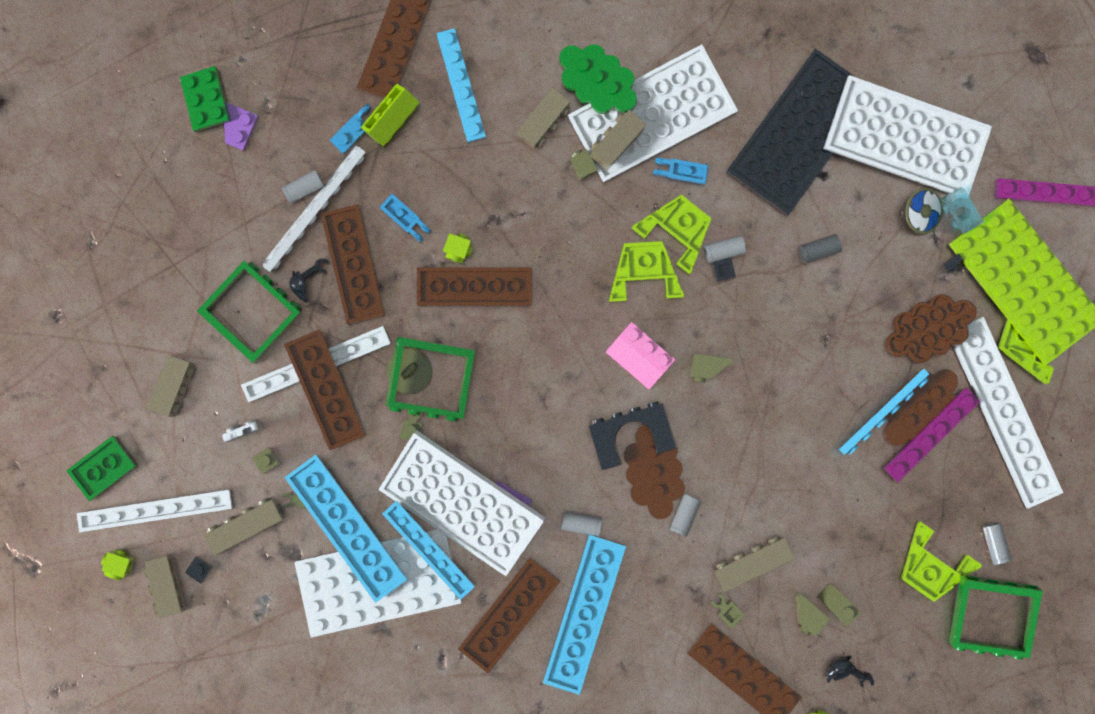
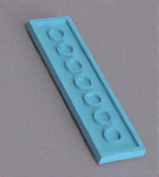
[284,454,407,603]
[543,535,626,695]

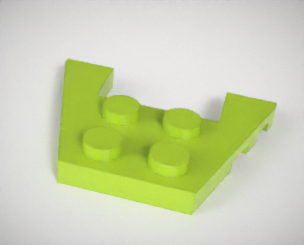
[631,194,711,274]
[609,241,684,302]
[998,319,1054,385]
[901,521,982,602]

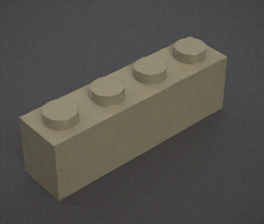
[203,498,285,556]
[713,535,795,592]

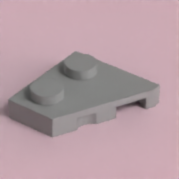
[222,420,264,442]

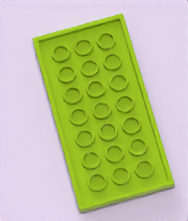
[948,199,1095,366]

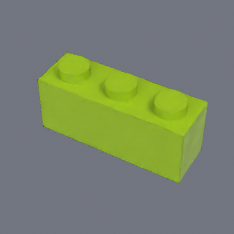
[361,84,420,146]

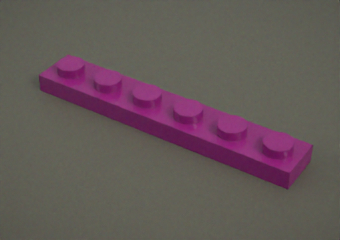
[995,178,1095,207]
[883,388,980,482]

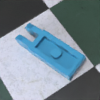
[329,104,371,154]
[653,158,709,185]
[379,194,431,242]

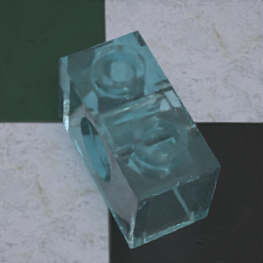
[941,187,984,234]

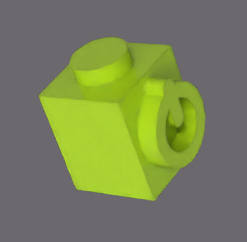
[443,233,474,263]
[101,549,134,580]

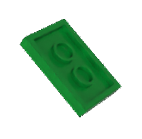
[180,66,231,132]
[66,436,136,501]

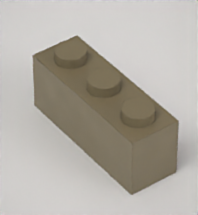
[516,87,571,149]
[590,109,647,171]
[147,355,194,417]
[143,555,185,618]

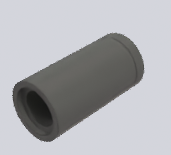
[799,234,842,264]

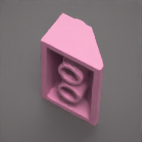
[606,322,675,389]

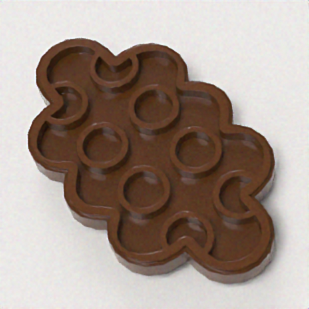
[886,294,977,363]
[884,369,958,446]
[624,425,685,519]

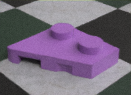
[224,102,259,151]

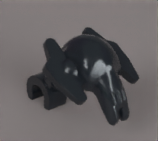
[289,258,329,302]
[826,655,874,687]

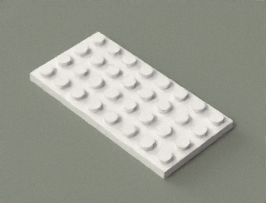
[568,44,738,183]
[823,75,992,199]
[379,430,546,576]
[294,528,462,637]

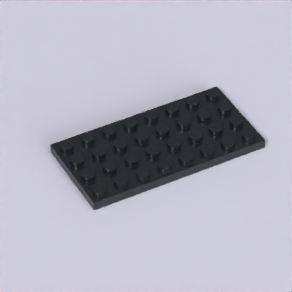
[726,48,857,216]

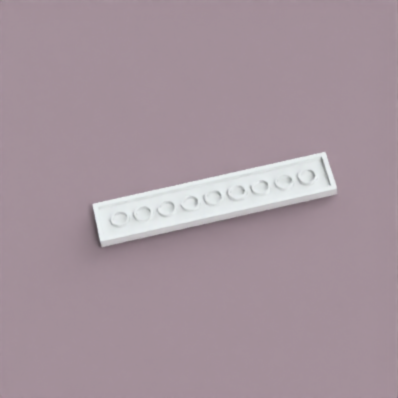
[953,317,1063,508]

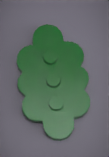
[559,44,637,114]

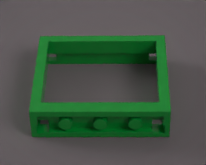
[197,261,303,364]
[385,337,475,422]
[949,575,1043,660]

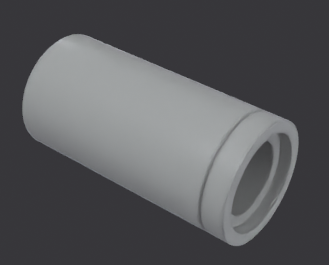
[281,169,324,204]
[704,235,746,263]
[669,494,702,537]
[561,511,602,537]
[982,522,1012,565]

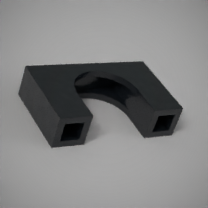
[589,401,677,470]

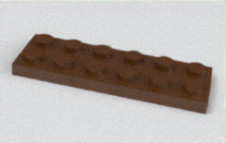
[357,0,432,99]
[321,204,385,325]
[417,267,532,306]
[284,329,365,450]
[458,558,560,673]
[687,623,802,714]

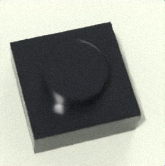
[940,254,963,274]
[712,258,736,282]
[185,556,213,584]

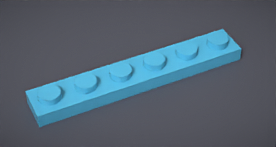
[436,28,486,143]
[839,369,929,455]
[382,501,475,600]

